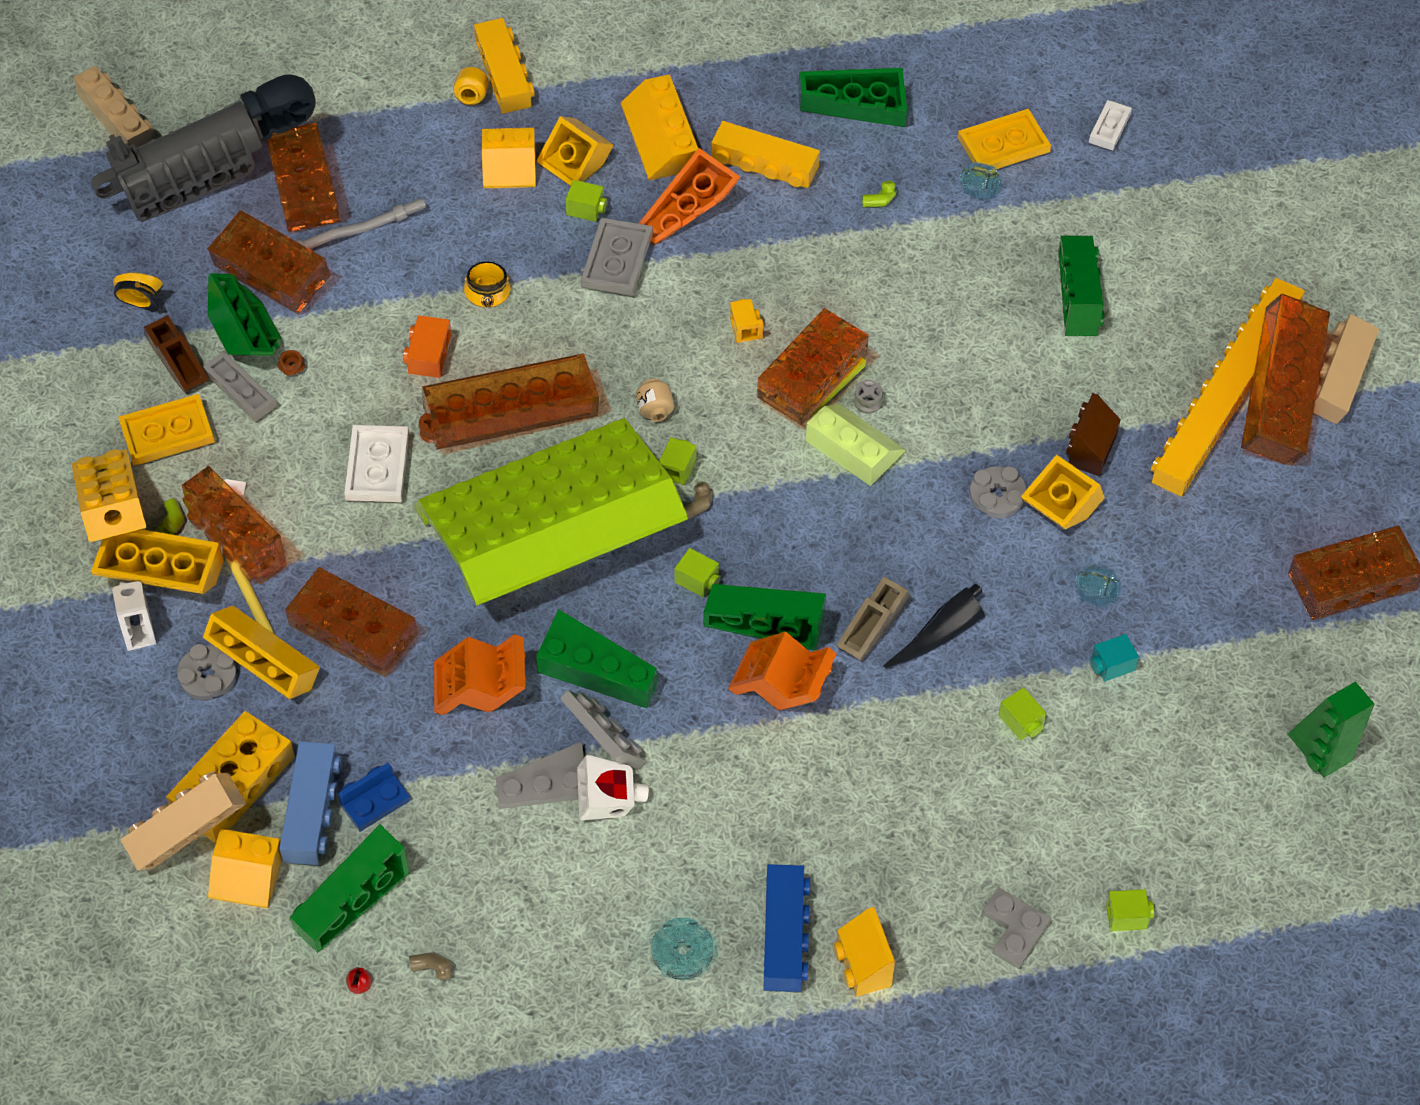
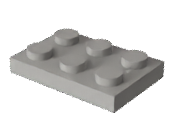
[581,218,653,296]
[560,690,646,769]

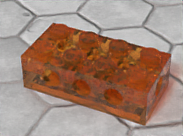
[266,123,340,232]
[207,210,331,314]
[757,308,869,425]
[181,466,287,585]
[1288,525,1420,620]
[286,567,418,678]

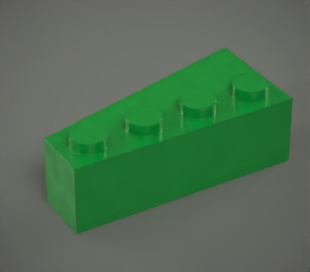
[798,68,907,127]

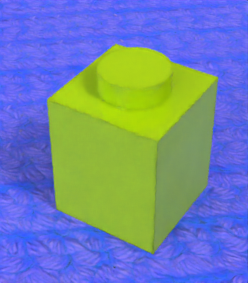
[565,180,607,222]
[659,437,697,486]
[674,548,721,598]
[998,687,1046,741]
[1106,889,1154,932]

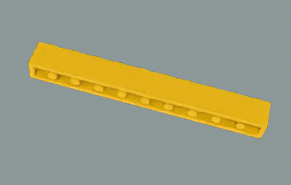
[1150,278,1305,497]

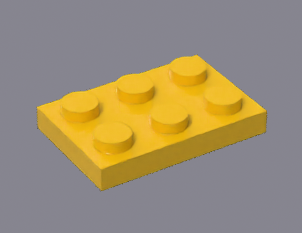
[957,108,1051,175]
[118,394,215,466]

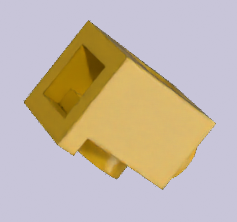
[730,299,763,343]

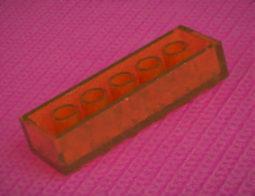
[1241,293,1330,466]
[422,353,599,450]

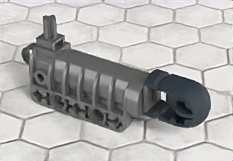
[91,74,316,222]

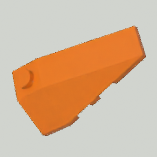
[638,148,740,245]

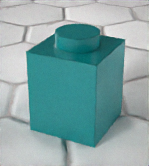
[1090,634,1139,682]

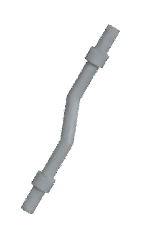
[273,198,426,263]

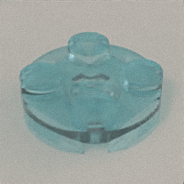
[651,918,713,980]

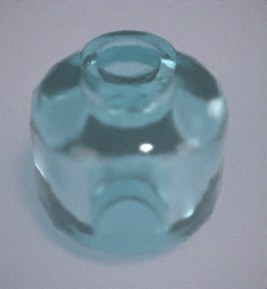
[960,162,1001,199]
[1075,565,1121,606]

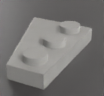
[496,741,584,809]

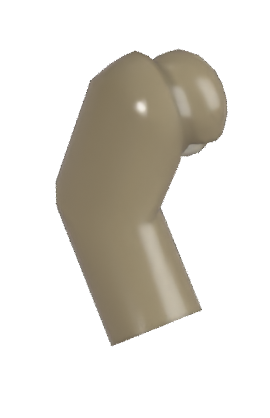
[684,481,713,520]
[409,952,453,980]

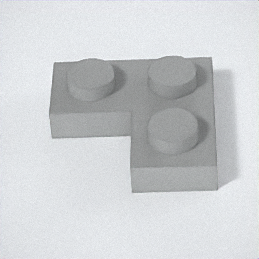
[982,887,1051,969]

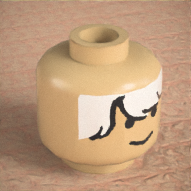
[636,379,674,422]

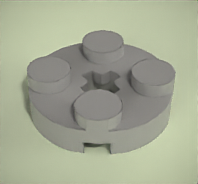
[970,466,1027,518]
[177,644,237,701]

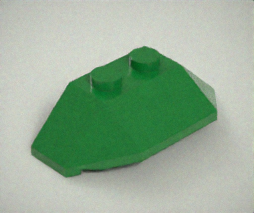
[207,273,283,356]

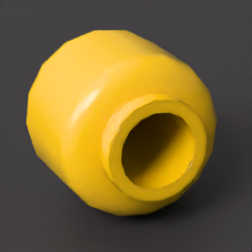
[453,67,489,105]

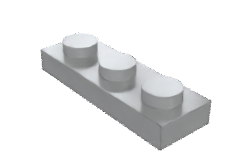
[202,352,277,422]

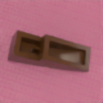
[144,315,209,393]

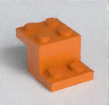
[728,631,837,710]
[433,634,526,715]

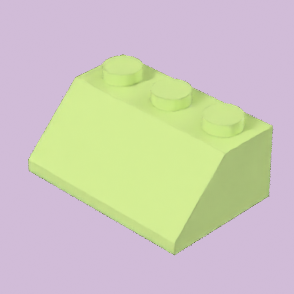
[806,405,906,486]

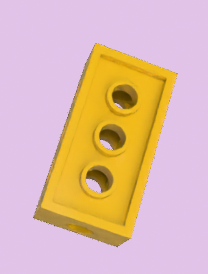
[71,449,146,542]
[166,711,295,843]

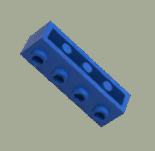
[763,864,810,992]

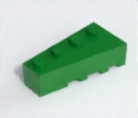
[1058,235,1104,336]
[703,584,826,651]
[536,609,657,709]
[1287,681,1375,778]
[290,824,410,953]

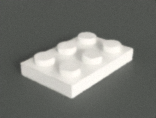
[344,425,409,502]

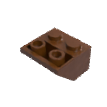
[1066,393,1121,477]

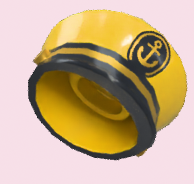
[463,261,511,307]
[113,272,163,312]

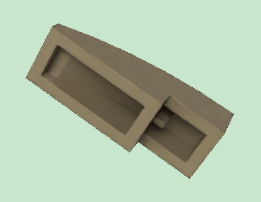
[836,576,911,661]

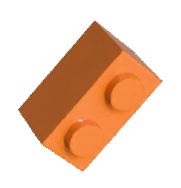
[403,315,452,378]

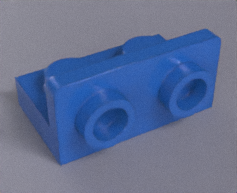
[338,763,411,832]

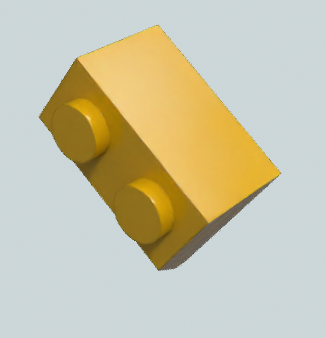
[536,116,614,186]
[482,128,536,188]
[1021,454,1105,530]
[208,829,282,909]
[833,907,895,997]

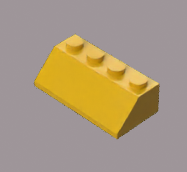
[621,74,698,181]
[91,529,224,594]

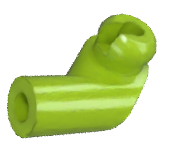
[862,180,897,208]
[158,498,185,534]

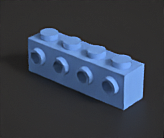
[280,741,342,865]

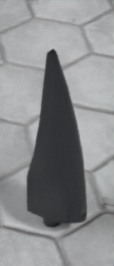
[883,584,984,668]

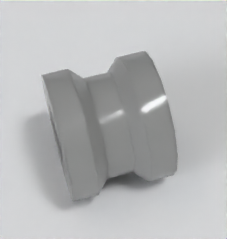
[854,380,883,414]

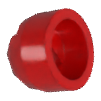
[346,967,372,994]

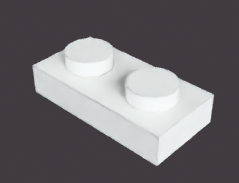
[1089,100,1132,151]

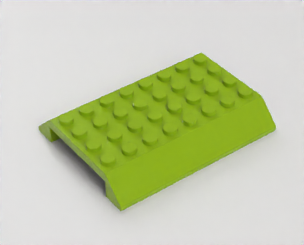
[414,418,688,606]

